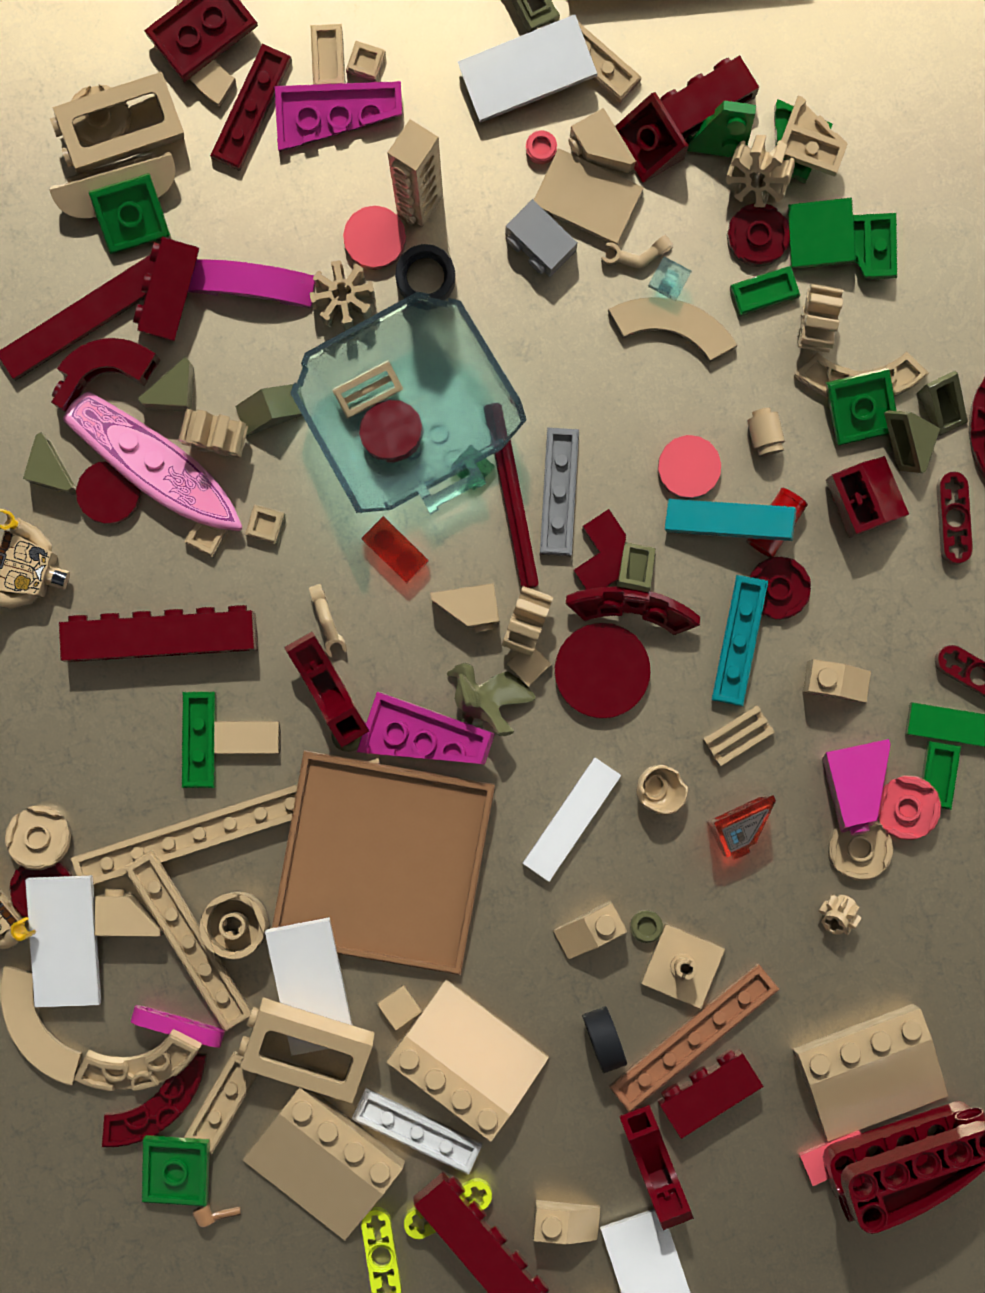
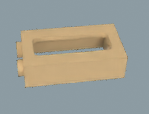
[50,71,184,174]
[237,998,374,1103]

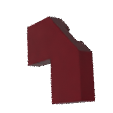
[573,509,626,590]

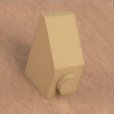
[568,107,636,174]
[430,583,500,633]
[803,659,871,703]
[95,889,164,936]
[553,901,627,959]
[533,1200,601,1245]

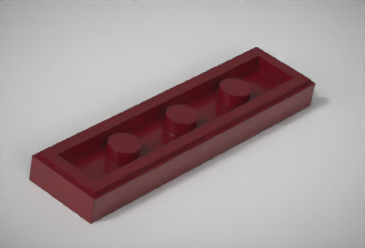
[210,43,292,171]

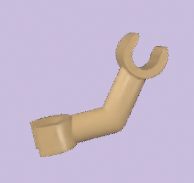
[601,234,673,269]
[309,583,347,657]

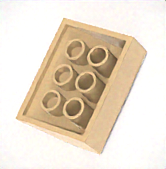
[386,979,549,1142]
[793,1004,948,1142]
[243,1087,405,1241]

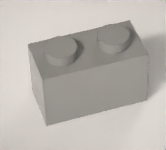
[505,199,578,277]

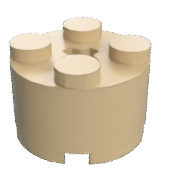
[199,891,269,959]

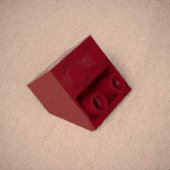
[826,456,909,538]

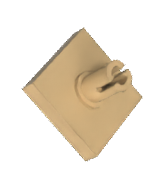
[640,923,725,1009]

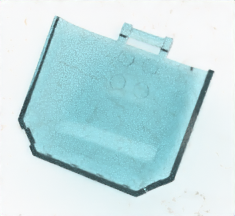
[290,291,527,514]

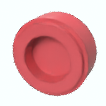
[526,130,557,164]

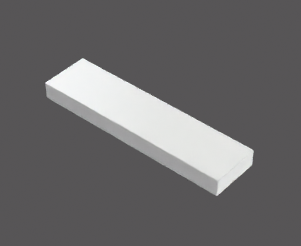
[523,757,621,881]
[351,1088,482,1175]

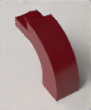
[51,338,160,412]
[284,631,369,748]
[619,1105,694,1231]

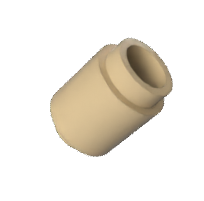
[747,408,785,457]

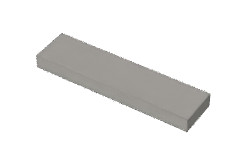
[540,428,579,556]

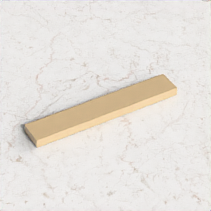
[124,849,252,1032]

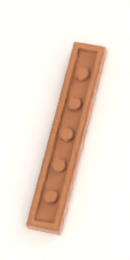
[609,963,780,1112]

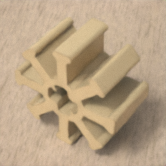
[726,135,795,207]
[310,260,375,330]
[797,284,843,353]
[178,409,248,458]
[502,586,553,657]

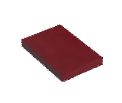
[144,0,258,82]

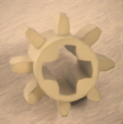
[819,894,862,935]

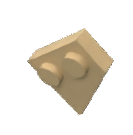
[781,95,848,177]

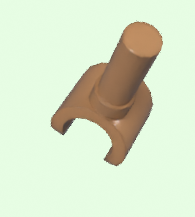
[193,1204,241,1227]

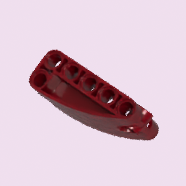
[823,1101,985,1234]

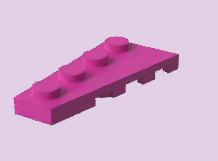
[275,81,402,152]
[357,692,495,764]

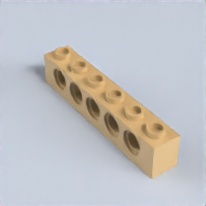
[387,119,443,227]

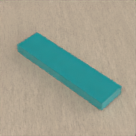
[665,499,797,541]
[712,575,768,706]

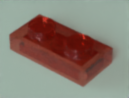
[361,516,429,584]

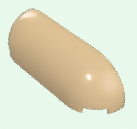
[49,152,175,218]

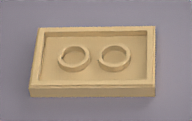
[534,148,644,245]

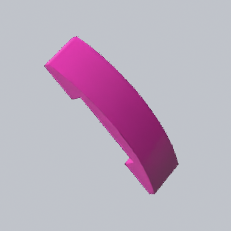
[188,259,315,308]

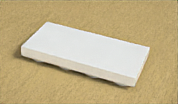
[457,14,597,123]
[25,875,101,1008]
[265,917,353,1056]
[600,1209,690,1293]

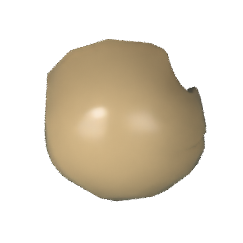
[636,765,688,815]

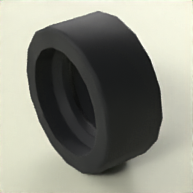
[395,244,456,308]
[582,1006,627,1073]

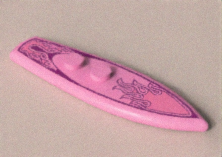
[63,392,242,531]

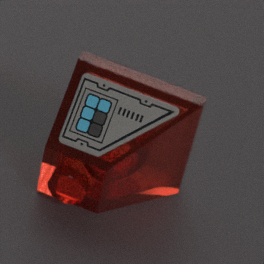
[707,794,776,860]

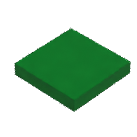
[89,173,170,254]
[788,197,856,269]
[825,368,896,446]
[142,1135,210,1207]

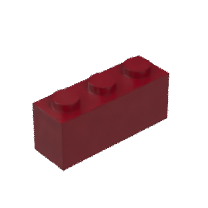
[660,55,759,139]
[133,237,199,341]
[657,1049,764,1139]

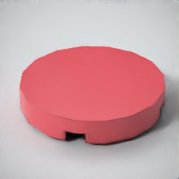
[343,205,406,270]
[657,435,721,499]
[878,775,941,840]

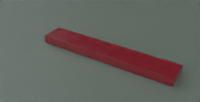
[0,254,155,381]

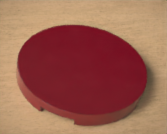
[554,623,651,719]

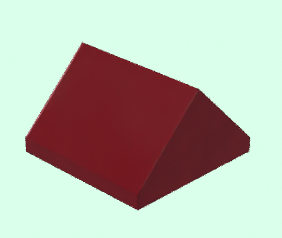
[615,92,688,182]

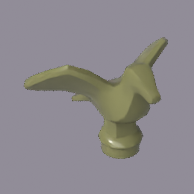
[447,663,535,736]

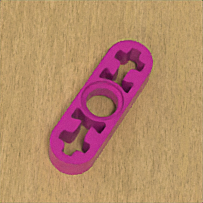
[130,1005,225,1048]

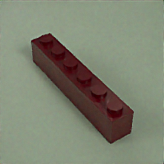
[59,605,258,663]
[413,1172,549,1293]

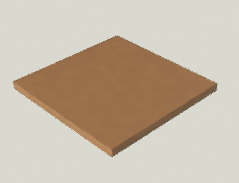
[272,750,495,975]

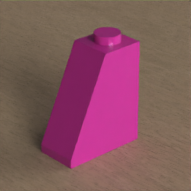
[822,739,891,836]

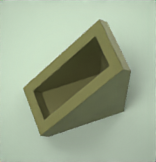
[138,357,194,411]
[917,371,968,435]
[235,384,306,436]
[884,410,940,473]
[23,432,76,495]
[616,542,656,593]

